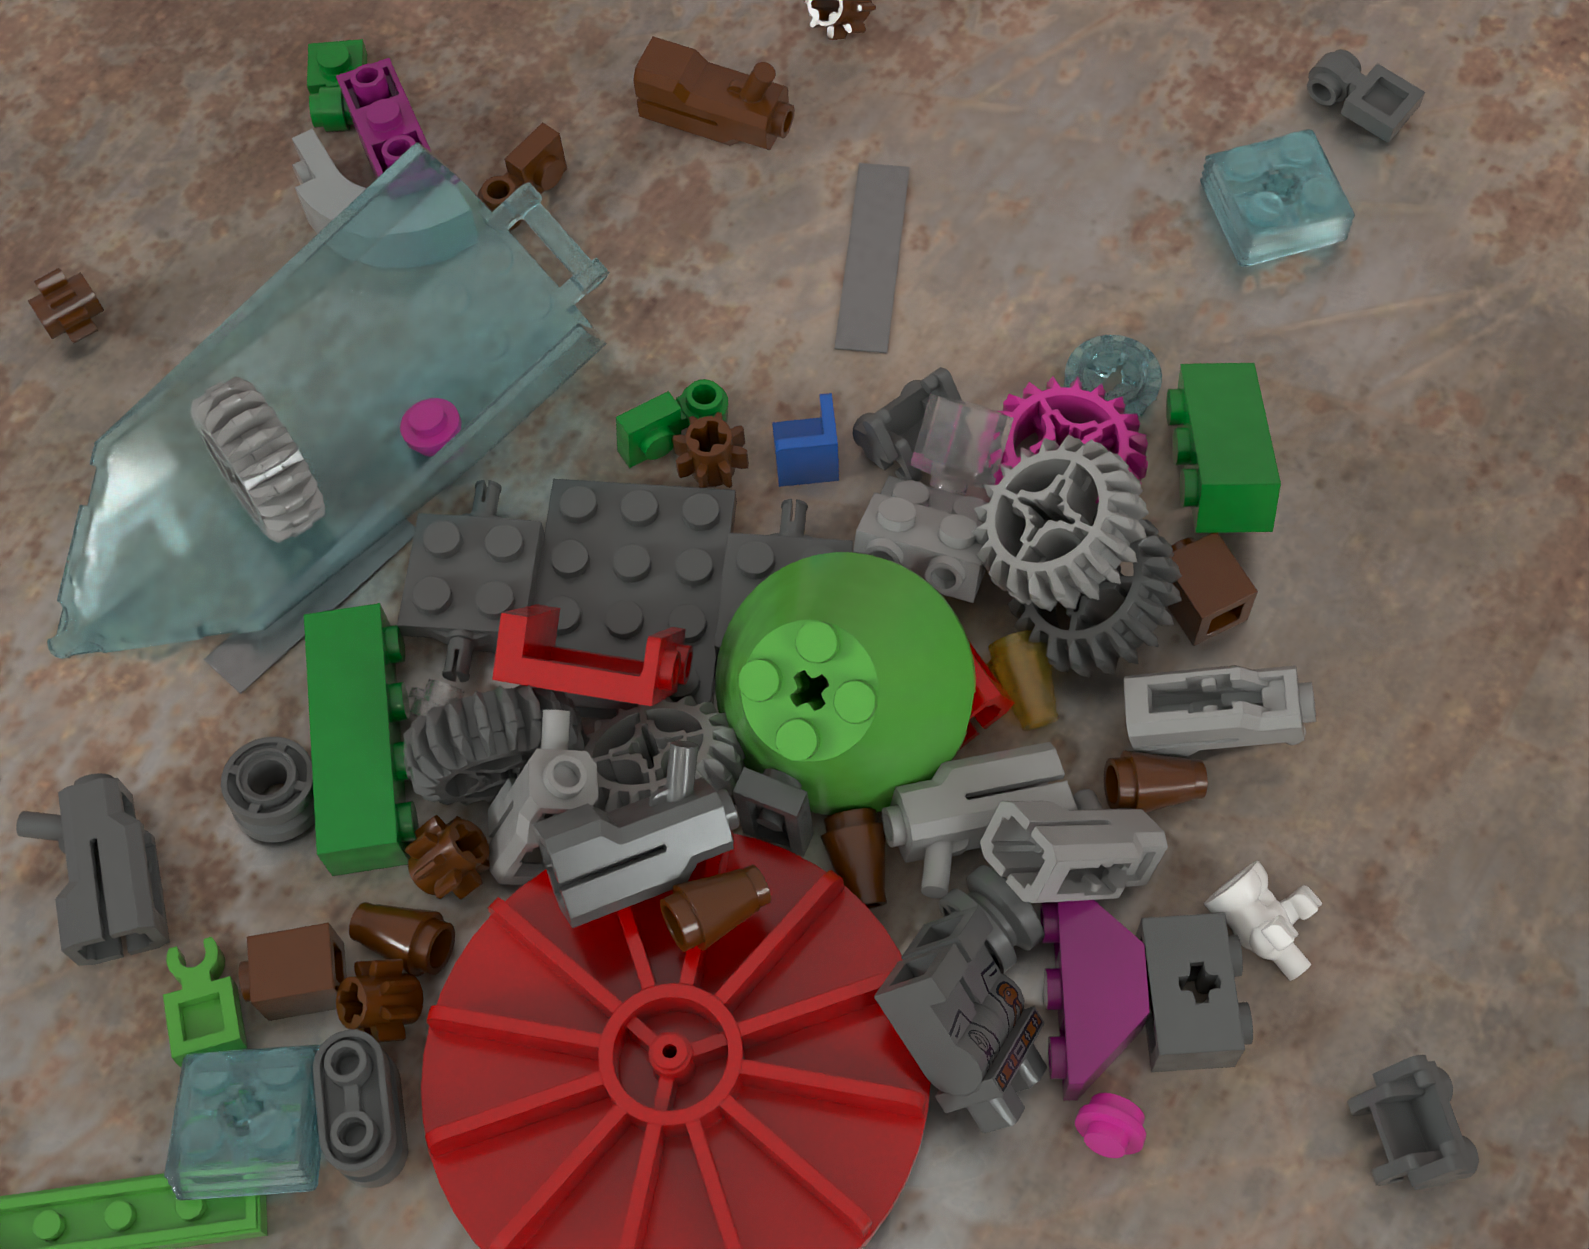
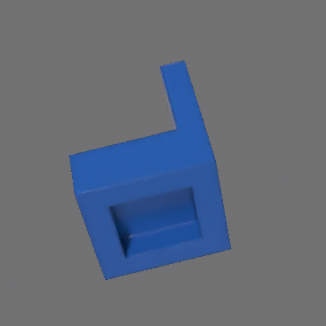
[772,393,839,487]

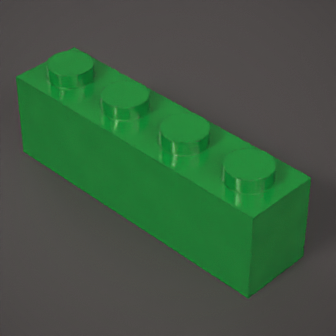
[304,603,419,876]

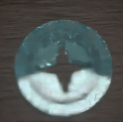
[1064,335,1162,417]

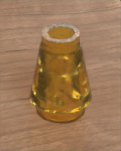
[987,630,1059,731]

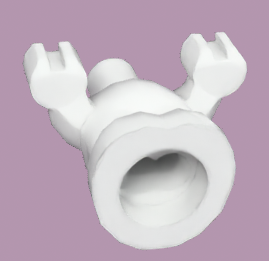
[1204,861,1322,981]

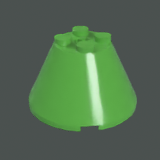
[715,552,976,815]

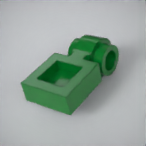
[307,39,368,132]
[616,379,728,468]

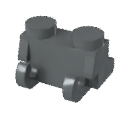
[852,367,970,482]
[1347,1055,1479,1190]

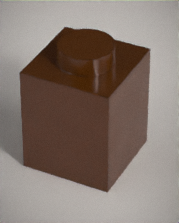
[1167,533,1258,646]
[239,922,347,1021]

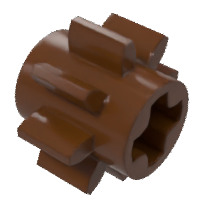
[804,0,876,40]
[28,268,104,344]
[672,412,749,488]
[405,815,490,900]
[336,959,424,1043]

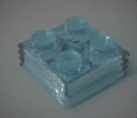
[1200,129,1355,267]
[164,1045,321,1200]

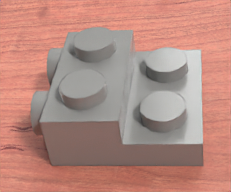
[853,476,988,603]

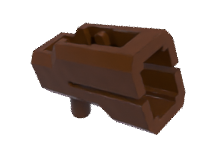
[633,36,795,150]

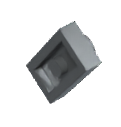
[733,767,814,857]

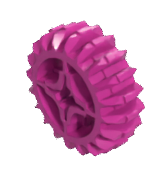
[981,376,1148,504]

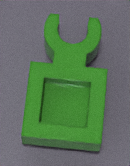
[163,937,247,1067]

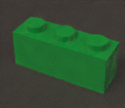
[1166,363,1281,533]

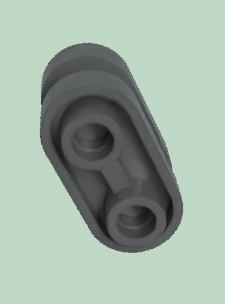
[313,1030,408,1188]

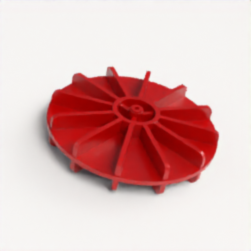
[421,830,931,1249]

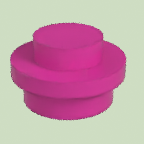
[400,398,462,457]
[1075,1093,1146,1158]

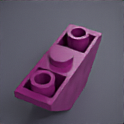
[336,58,440,194]
[1040,900,1150,1101]

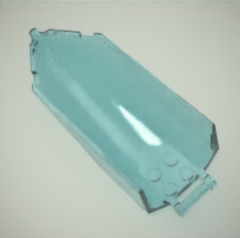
[47,142,610,659]

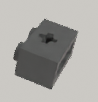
[1135,913,1253,1072]

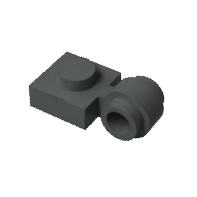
[1307,49,1425,143]

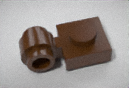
[477,122,567,232]

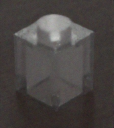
[910,393,1014,495]

